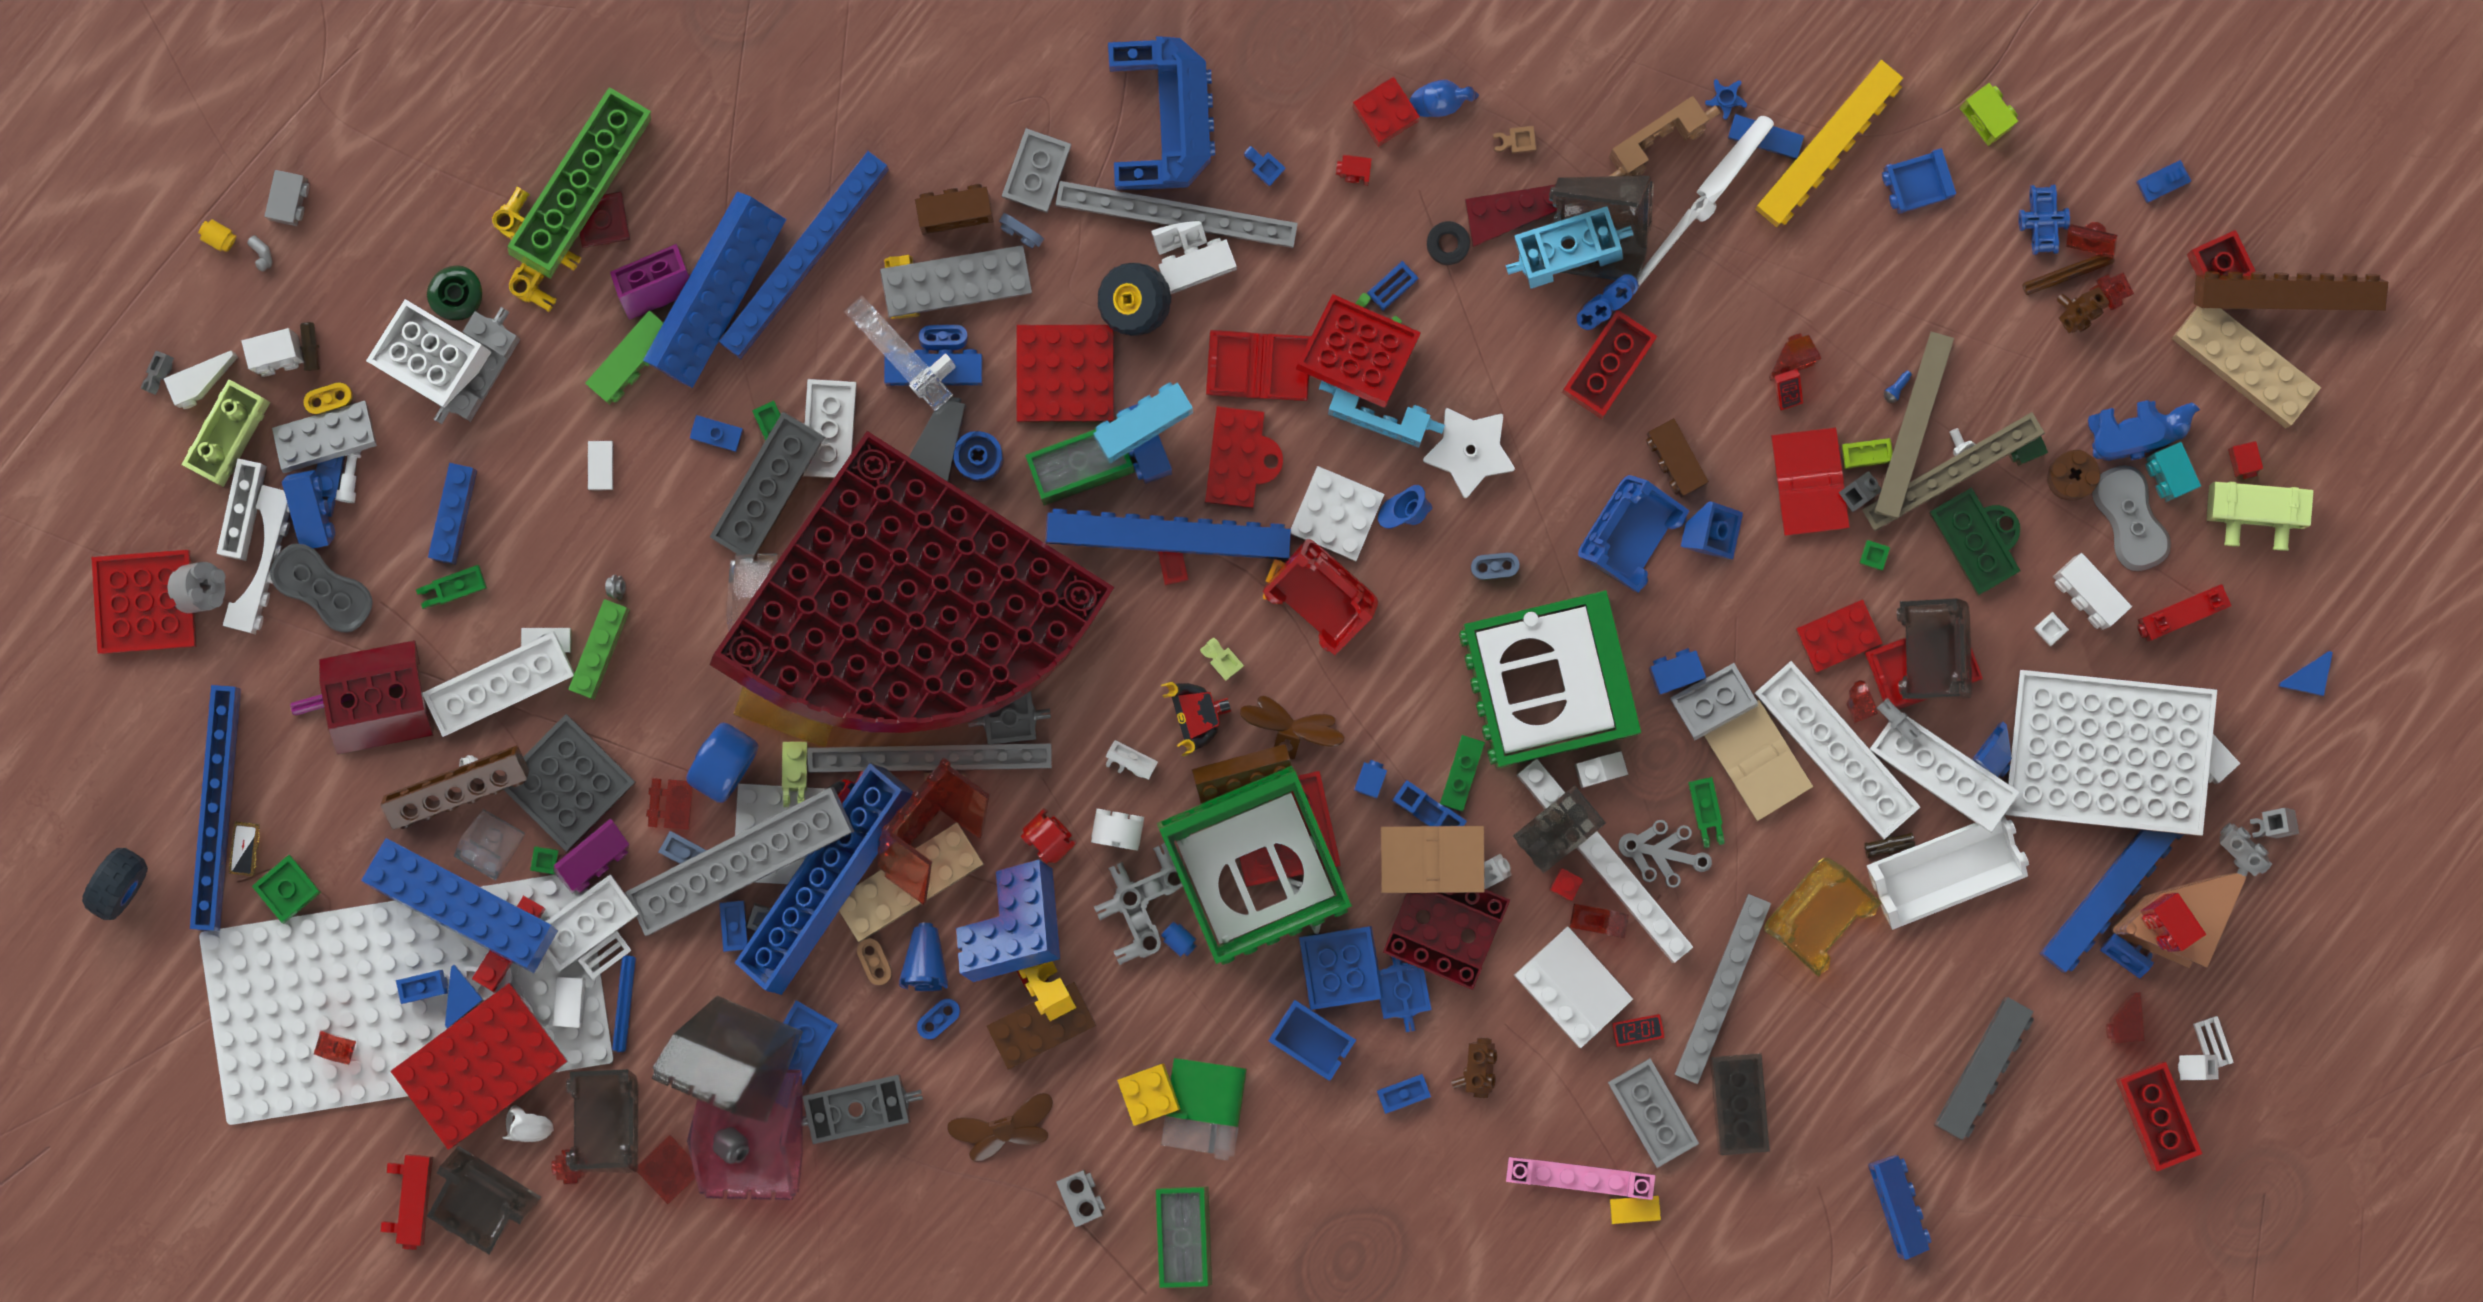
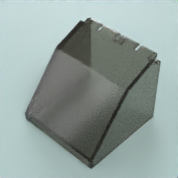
[652,996,803,1122]

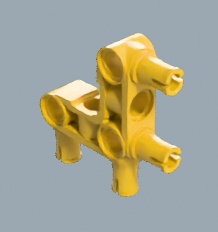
[492,187,581,312]

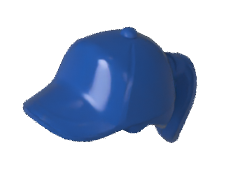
[1410,79,1479,117]

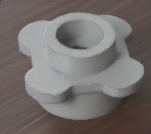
[605,575,626,600]

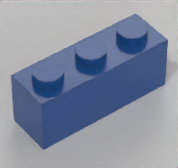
[282,470,335,548]

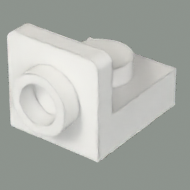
[1484,854,1512,889]

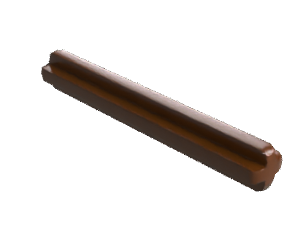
[2022,251,2115,295]

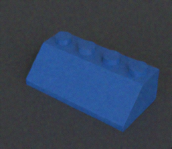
[1868,1155,1931,1260]

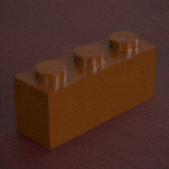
[1646,418,1709,498]

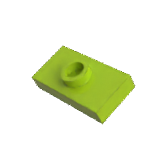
[1842,438,1893,469]

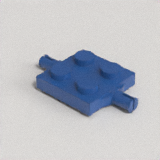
[1379,956,1432,1032]

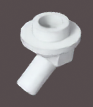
[1949,428,1976,456]

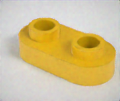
[304,383,353,415]

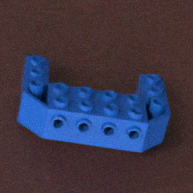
[1108,36,1215,191]

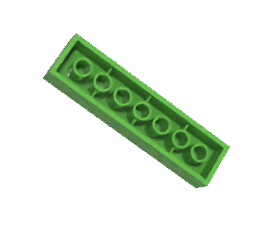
[507,87,651,279]

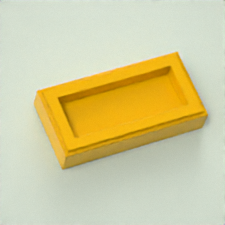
[1609,1195,1661,1224]

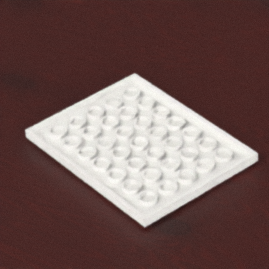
[2005,670,2217,836]

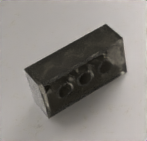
[1513,785,1606,873]
[1710,1053,1770,1155]

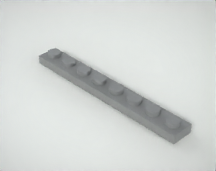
[1674,894,1771,1084]

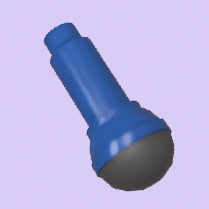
[1883,370,1912,403]

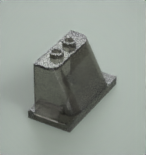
[427,1146,541,1255]

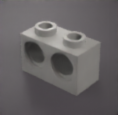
[1056,1170,1105,1227]

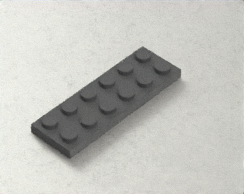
[710,412,825,562]

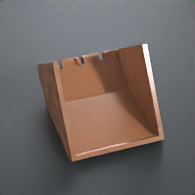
[2111,873,2246,968]

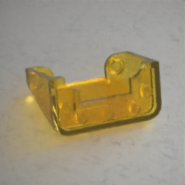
[1764,858,1882,977]

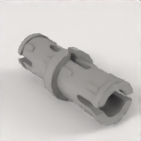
[1877,698,1921,744]

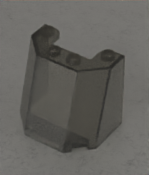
[1549,176,1654,280]

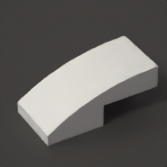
[1151,221,1207,255]

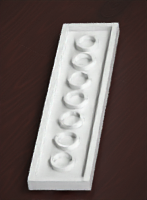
[1754,661,1920,839]

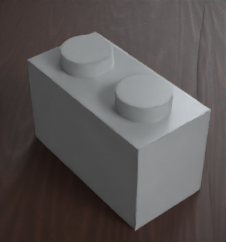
[264,170,310,226]

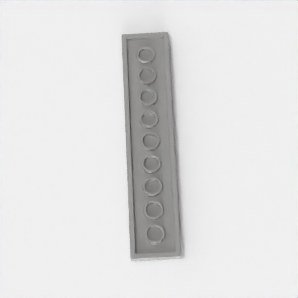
[625,787,854,936]

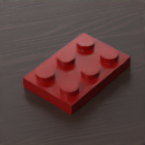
[1796,599,1883,673]

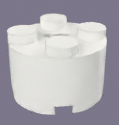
[1091,809,1145,851]

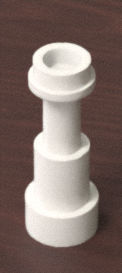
[335,451,361,503]

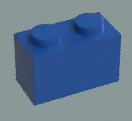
[1649,648,1706,696]

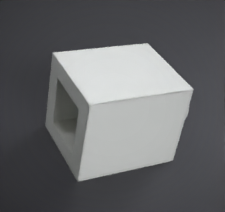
[2178,1055,2219,1080]

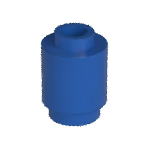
[1161,921,1197,957]

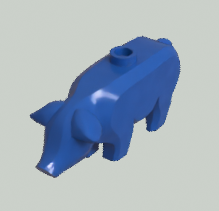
[2088,400,2200,461]

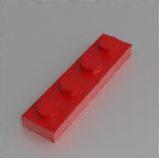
[472,895,546,992]

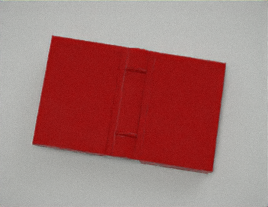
[1206,330,1311,401]
[1771,427,1850,536]
[1865,618,1983,710]

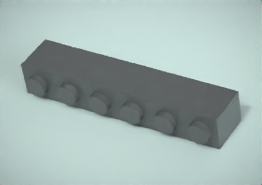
[1934,997,2034,1140]

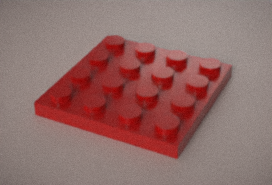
[1296,294,1421,408]
[1017,325,1114,422]
[91,550,197,654]
[1230,771,1341,887]

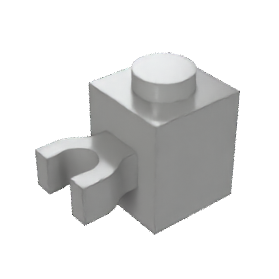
[2250,808,2299,839]

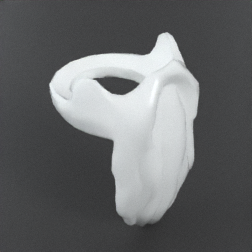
[502,1105,554,1142]

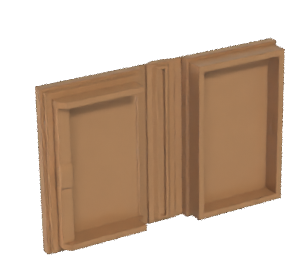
[1381,826,1485,893]

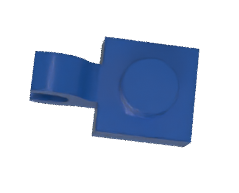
[1244,146,1286,187]

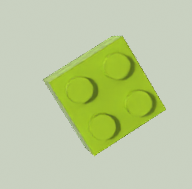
[1959,83,2018,146]

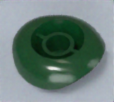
[427,265,482,321]

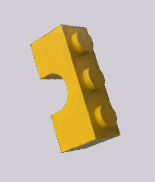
[1018,961,1076,1021]

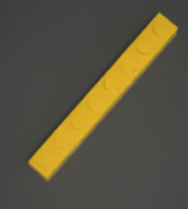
[1755,60,1903,227]

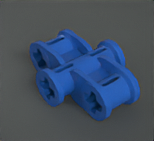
[2018,185,2070,255]
[1576,274,1639,330]

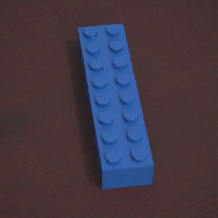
[643,191,787,388]
[361,838,558,974]

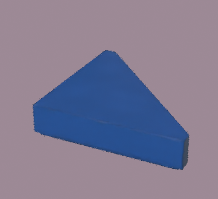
[2278,651,2333,696]
[445,965,484,1029]

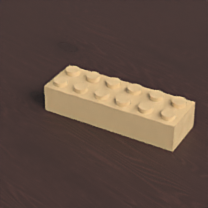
[2171,306,2321,429]
[839,823,984,942]

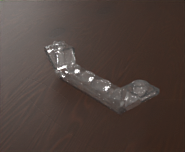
[844,295,953,411]

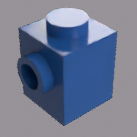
[1354,760,1387,799]

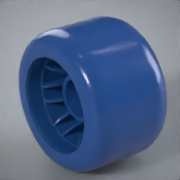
[686,722,759,803]

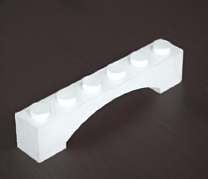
[223,485,290,635]

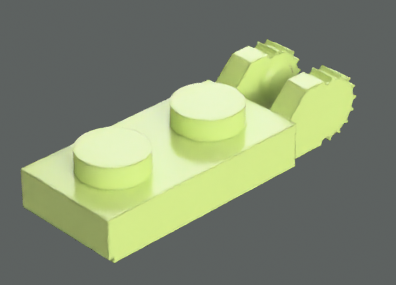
[782,742,807,807]

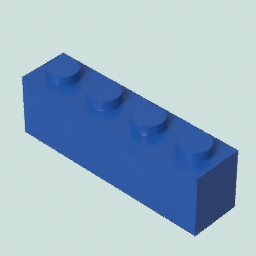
[884,349,983,386]
[428,463,477,565]

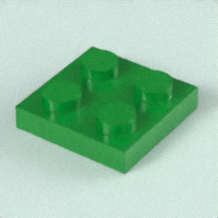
[252,855,321,924]

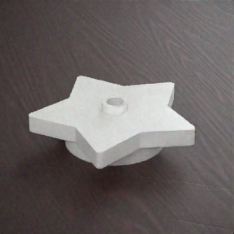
[1423,408,1515,498]

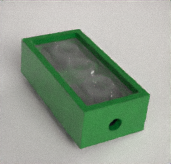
[1025,429,1135,506]
[1156,1186,1212,1288]

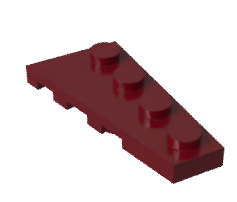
[1465,184,1564,247]

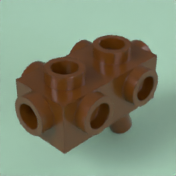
[2057,287,2109,333]
[1451,1038,1497,1098]

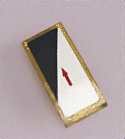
[229,821,260,876]

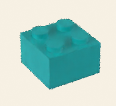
[2145,442,2201,502]

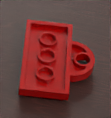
[1205,406,1283,508]

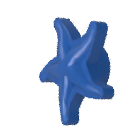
[1705,79,1747,120]

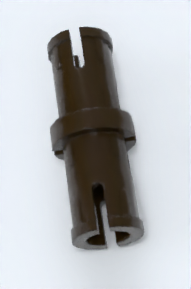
[1864,832,1915,858]

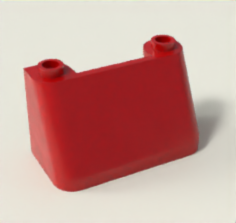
[1262,539,1378,655]

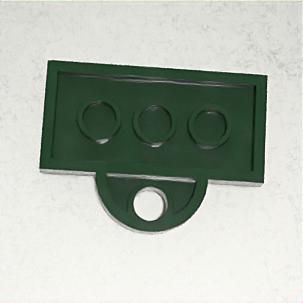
[1929,487,2021,596]

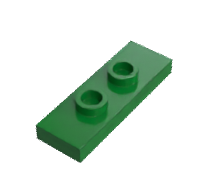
[1440,735,1485,812]

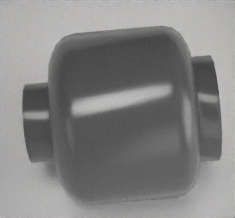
[712,1127,749,1164]

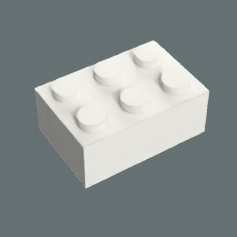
[2053,553,2132,630]

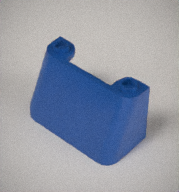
[1578,475,1690,593]

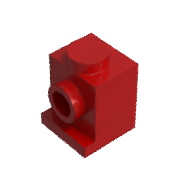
[1336,155,1372,186]

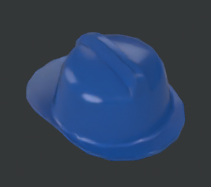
[1378,485,1433,528]

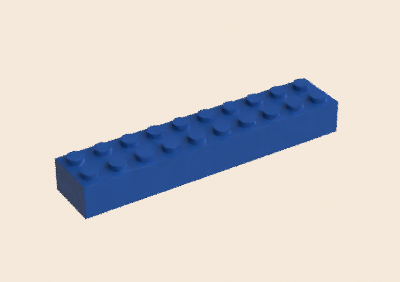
[735,763,917,995]

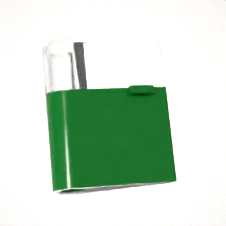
[1161,1058,1247,1160]

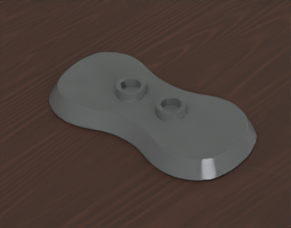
[270,544,373,633]

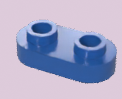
[919,325,968,351]
[917,999,960,1039]

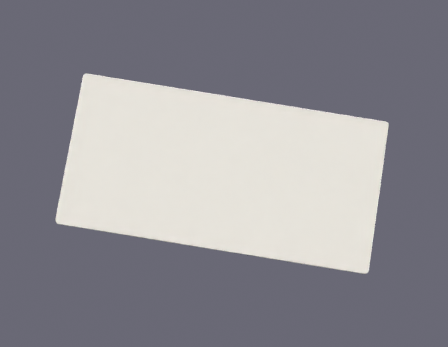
[199,875,614,1125]

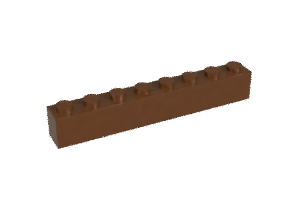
[2193,271,2389,311]

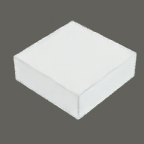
[2034,612,2069,646]

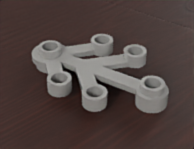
[1619,820,1712,888]

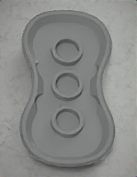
[2092,465,2171,571]

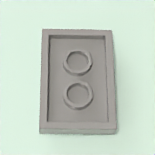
[1002,128,1072,213]
[1670,663,1758,741]

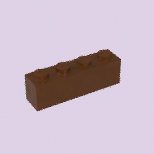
[1191,744,1292,804]

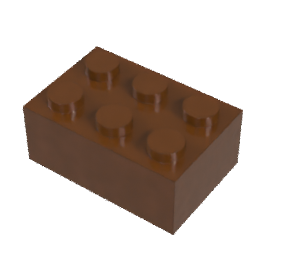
[915,184,994,235]

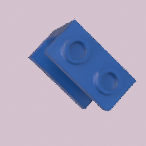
[1882,148,1956,214]

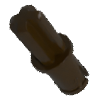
[300,322,320,371]

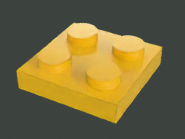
[1117,1063,1180,1126]

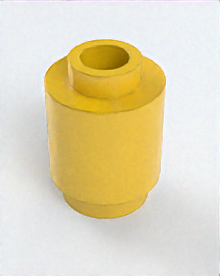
[198,219,237,252]

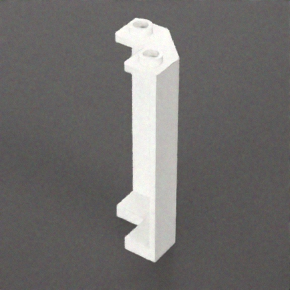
[1867,816,2029,930]

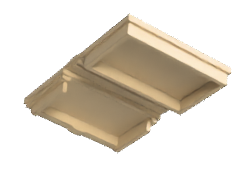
[1704,700,1813,821]

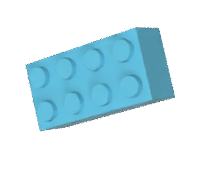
[1093,382,1193,463]

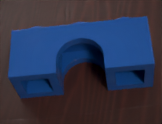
[1392,780,1467,826]

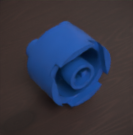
[954,431,1003,482]

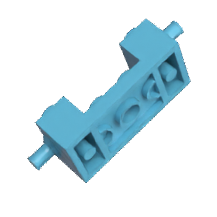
[1505,206,1633,288]
[1319,381,1445,448]

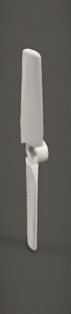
[1636,116,1774,288]

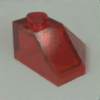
[1769,333,1821,381]

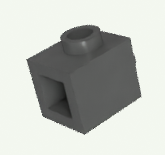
[1839,471,1882,512]

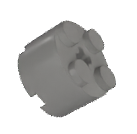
[168,562,225,613]

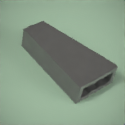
[909,396,966,482]

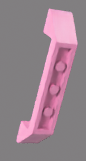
[1506,1157,1655,1200]

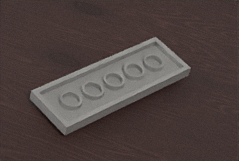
[880,245,1032,318]

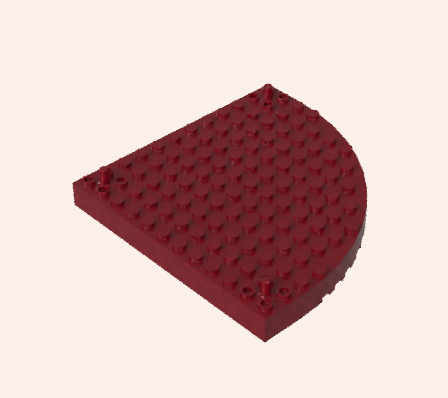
[709,431,1114,733]

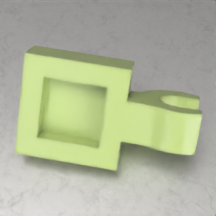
[1200,638,1244,681]

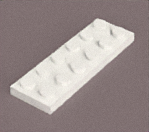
[423,631,575,737]
[1870,712,2019,833]

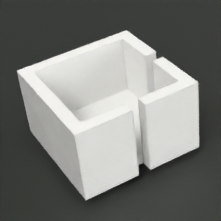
[241,328,304,377]

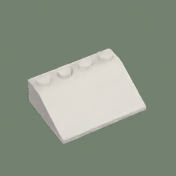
[366,299,491,408]
[1514,926,1633,1048]

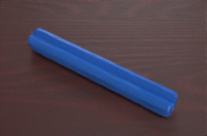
[612,955,636,1052]

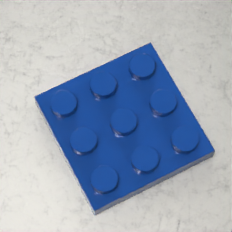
[1299,926,1383,1010]

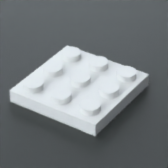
[1291,466,1384,561]

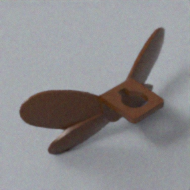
[1240,696,1345,759]
[947,1093,1053,1161]

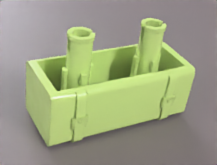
[181,379,271,487]
[2206,482,2313,551]

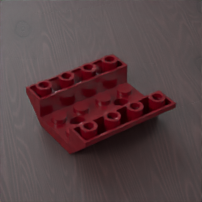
[319,640,434,755]
[1383,889,1510,990]

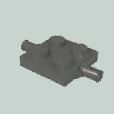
[968,691,1051,745]

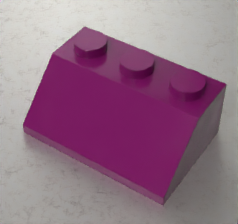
[610,244,690,320]
[554,819,629,894]

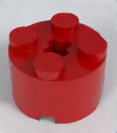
[1021,808,1077,864]

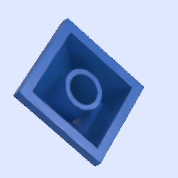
[1681,501,1743,560]

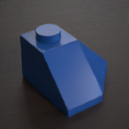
[1972,722,2012,777]

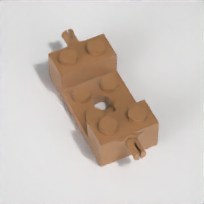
[1607,96,1721,185]

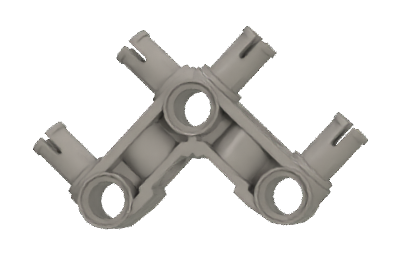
[1094,843,1183,965]

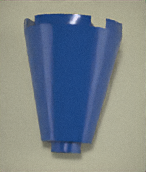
[899,923,948,992]

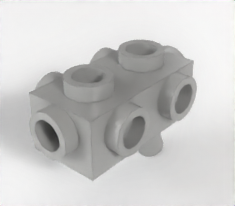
[2220,823,2272,877]

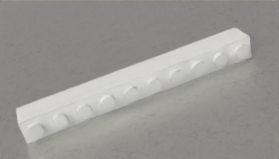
[1516,759,1693,963]

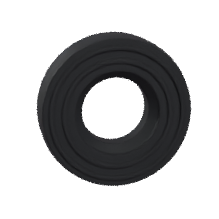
[1427,221,1470,265]

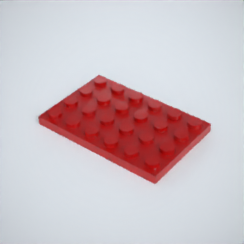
[390,983,568,1150]

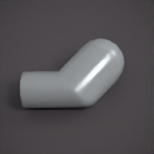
[247,235,273,272]

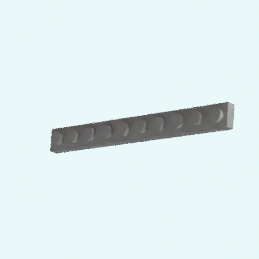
[1056,181,1298,248]
[808,744,1052,773]

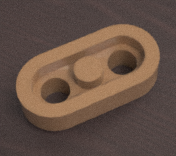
[857,938,892,985]

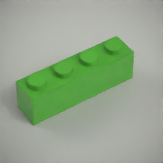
[585,311,663,405]
[568,599,630,700]

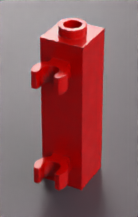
[2137,584,2232,642]
[380,1154,433,1250]

